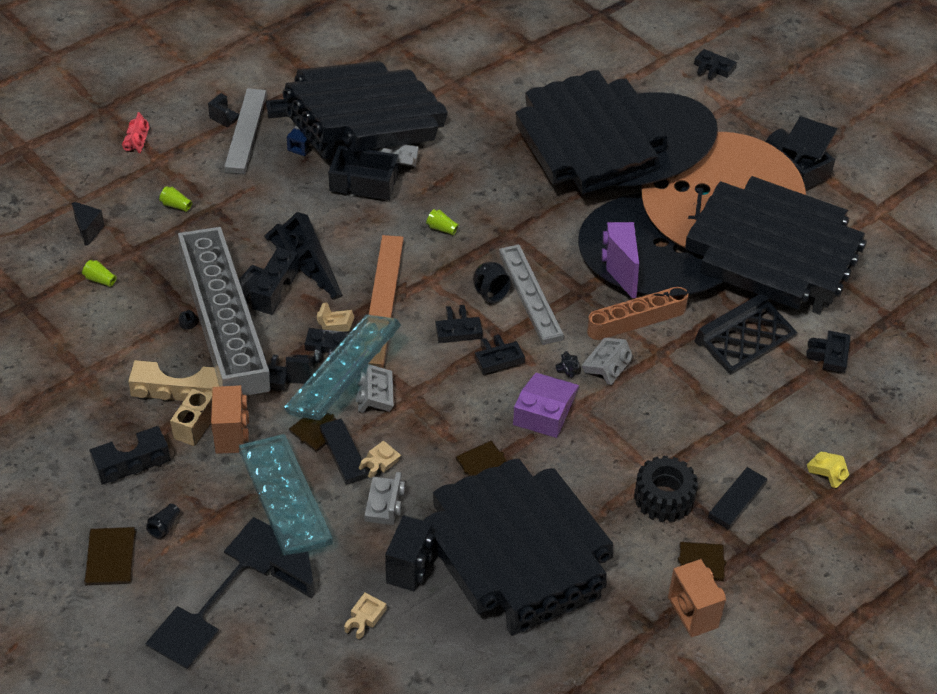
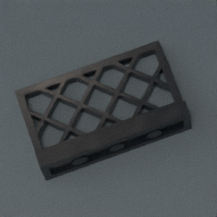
[694,294,798,375]

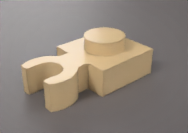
[359,440,401,478]
[345,593,387,639]

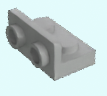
[373,145,419,167]
[582,338,633,385]
[356,364,393,413]
[364,472,405,525]

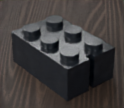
[328,145,399,200]

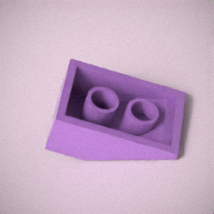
[602,222,639,298]
[513,373,579,438]

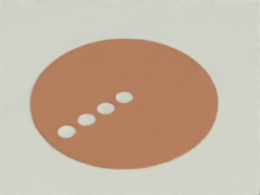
[642,132,806,247]

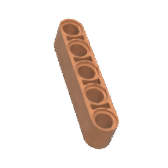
[587,287,688,340]

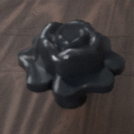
[555,351,580,378]

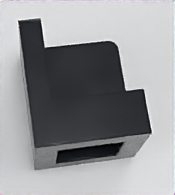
[208,93,239,128]

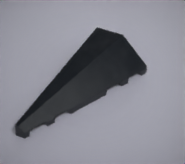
[264,212,343,299]

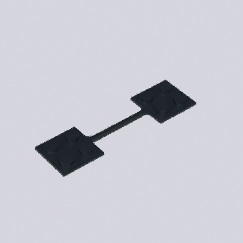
[782,116,838,166]
[145,517,294,669]

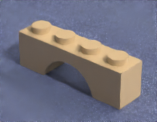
[128,360,219,401]

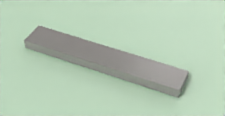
[224,89,267,174]
[499,245,564,345]

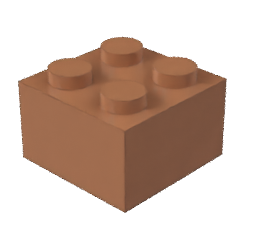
[211,385,249,454]
[668,559,726,638]

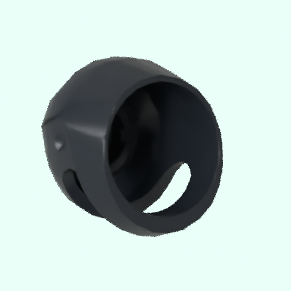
[473,262,511,303]

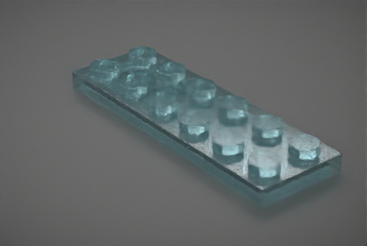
[284,314,401,420]
[239,434,333,555]

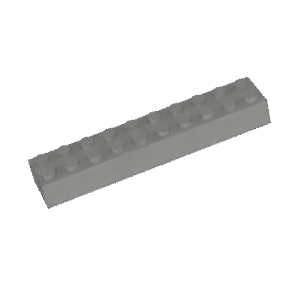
[178,227,270,395]

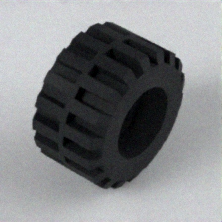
[634,456,698,522]

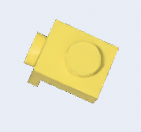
[807,452,849,488]

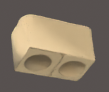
[170,389,212,446]

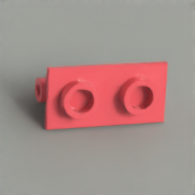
[122,112,150,153]

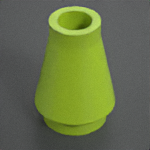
[159,186,192,212]
[426,209,459,235]
[82,260,117,287]

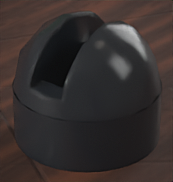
[178,310,197,330]

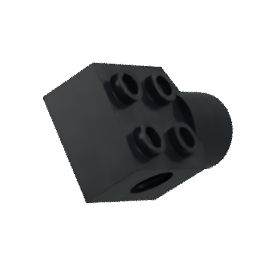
[766,129,836,190]

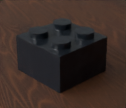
[385,515,435,592]

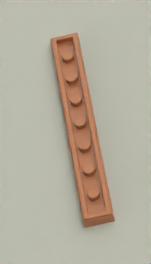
[361,235,404,368]

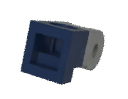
[287,126,310,156]

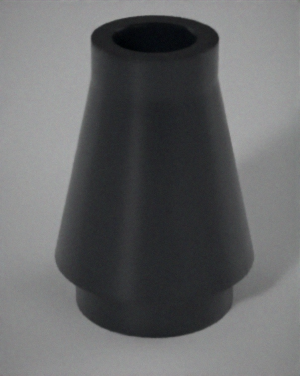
[146,503,180,538]

